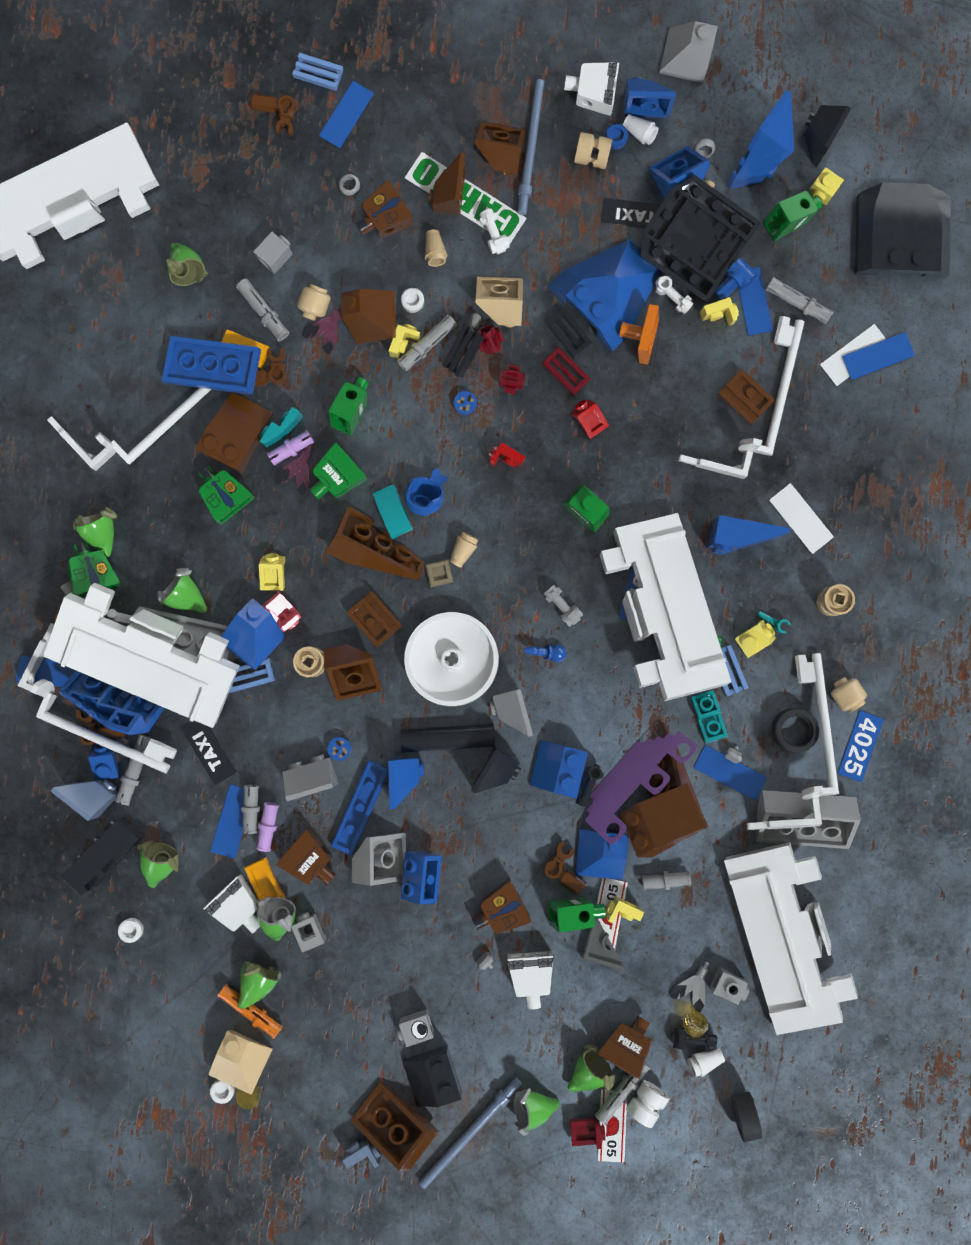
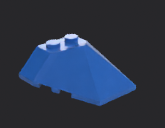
[726,90,794,189]
[548,239,661,352]
[59,670,165,735]

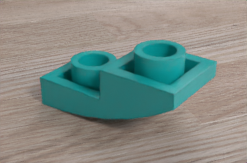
[260,407,303,448]
[373,484,413,539]
[691,690,728,744]

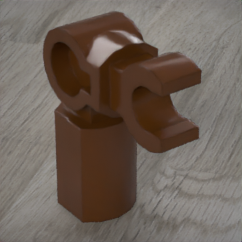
[252,94,297,136]
[254,348,288,387]
[76,710,128,745]
[543,841,586,896]

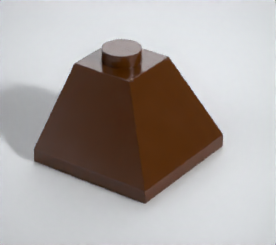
[475,122,526,175]
[429,153,466,215]
[341,289,396,345]
[324,644,382,701]

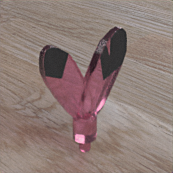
[302,306,342,355]
[275,446,311,496]

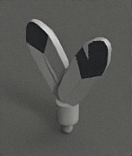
[670,962,709,1013]

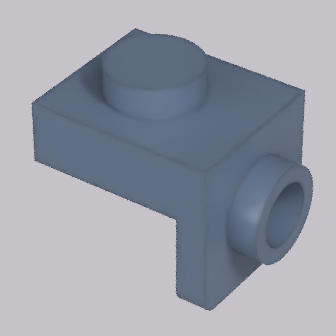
[342,1138,382,1169]

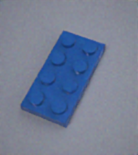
[162,336,261,395]

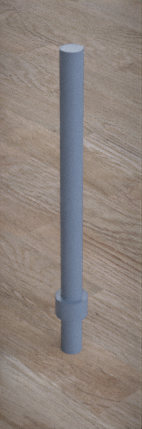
[517,79,544,215]
[418,1077,522,1189]

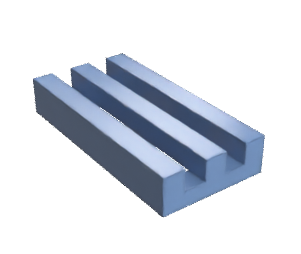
[292,53,343,91]
[721,645,748,697]
[229,658,276,693]

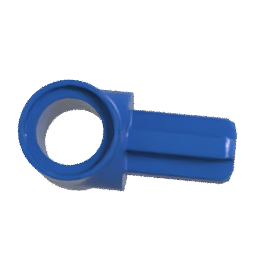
[714,258,758,300]

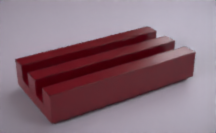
[542,347,591,396]

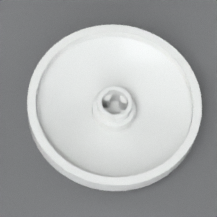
[404,612,499,706]

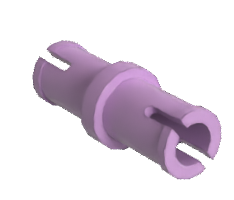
[267,430,315,466]
[255,802,279,852]

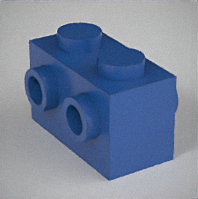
[401,851,442,904]

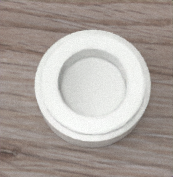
[401,288,424,313]
[118,918,144,943]
[210,1079,235,1104]

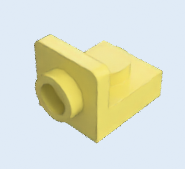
[808,167,844,205]
[700,297,739,326]
[389,324,420,359]
[259,553,285,591]
[605,896,644,923]

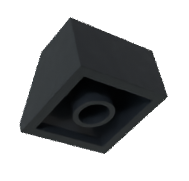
[403,1045,462,1107]

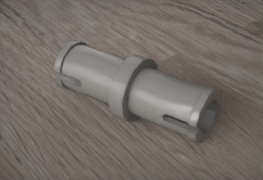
[241,785,260,834]
[642,871,691,891]

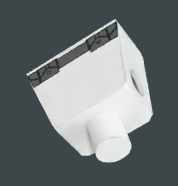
[564,62,619,116]
[203,874,260,934]
[507,951,553,1009]

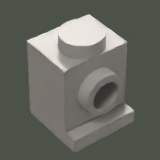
[291,912,327,953]
[709,967,749,1005]

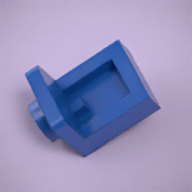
[88,744,120,781]

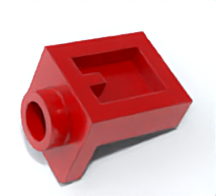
[570,400,609,439]
[488,442,525,468]

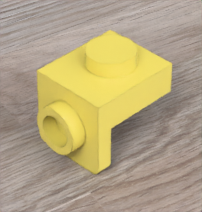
[735,619,776,658]

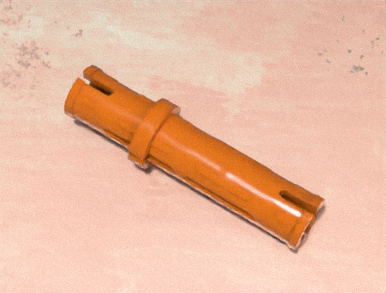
[217,984,283,1039]

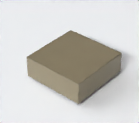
[426,560,454,588]

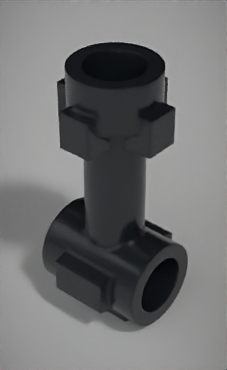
[575,763,604,808]
[671,1027,717,1051]

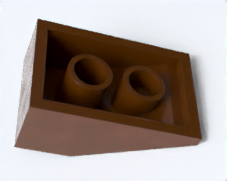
[195,392,274,474]
[620,783,709,858]
[351,1082,439,1171]

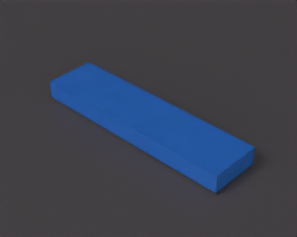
[331,760,389,856]

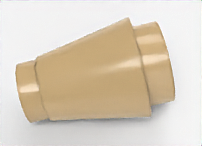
[425,229,447,267]
[450,531,478,568]

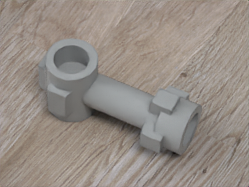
[544,585,583,627]

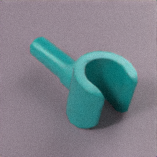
[757,611,791,633]

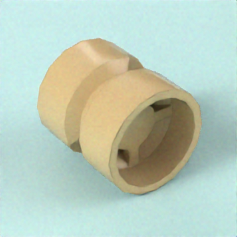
[574,132,612,169]
[816,584,855,616]
[293,646,326,677]

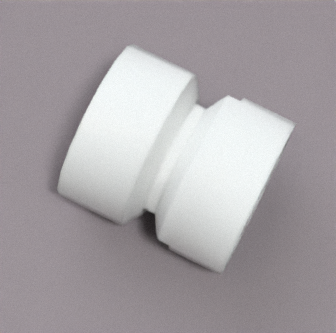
[626,1080,670,1128]

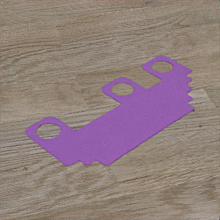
[585,731,697,844]

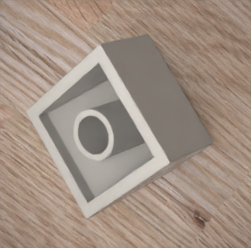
[282,754,339,801]

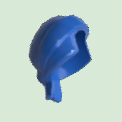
[405,468,448,516]

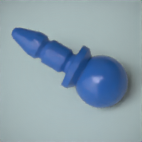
[524,644,567,663]

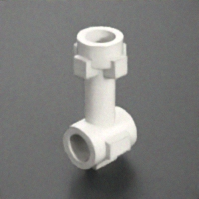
[480,209,510,255]
[655,276,694,314]

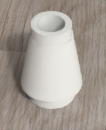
[623,114,659,145]
[687,1048,725,1077]

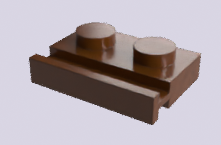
[717,369,775,426]
[346,591,402,648]

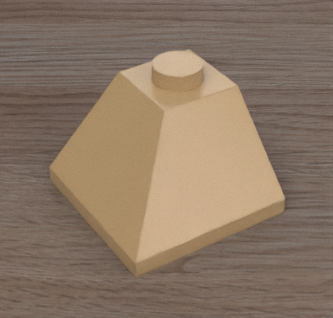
[476,277,523,327]
[208,1029,273,1095]

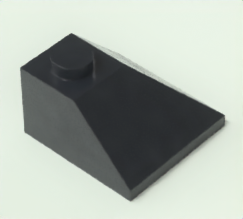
[804,105,851,167]
[471,747,521,793]

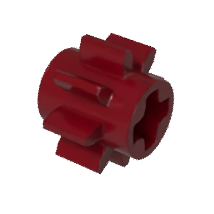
[478,325,505,354]
[499,364,525,395]

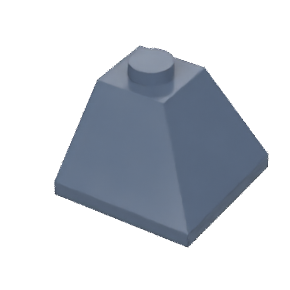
[51,779,118,821]

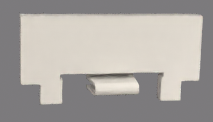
[0,123,159,269]
[600,513,731,701]
[44,583,240,728]
[724,842,858,1035]

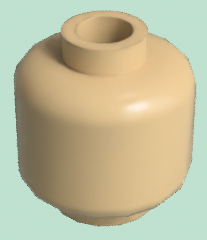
[297,284,330,321]
[831,677,867,713]

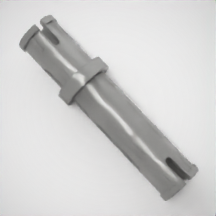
[766,277,834,325]
[236,278,290,342]
[397,314,457,372]
[115,734,153,806]
[595,1063,651,1125]

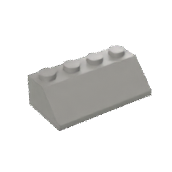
[755,790,861,849]

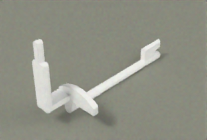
[678,316,804,479]
[47,388,211,471]
[18,623,177,773]
[747,653,839,830]

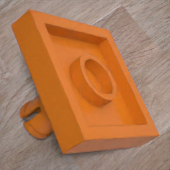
[620,304,659,365]

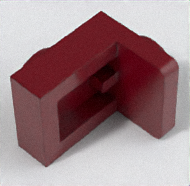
[570,1117,606,1149]

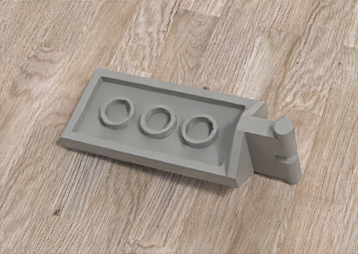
[107,606,230,660]

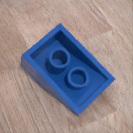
[706,515,790,555]

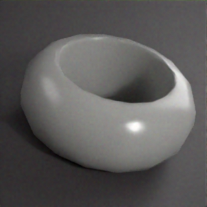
[694,138,715,158]
[339,174,360,196]

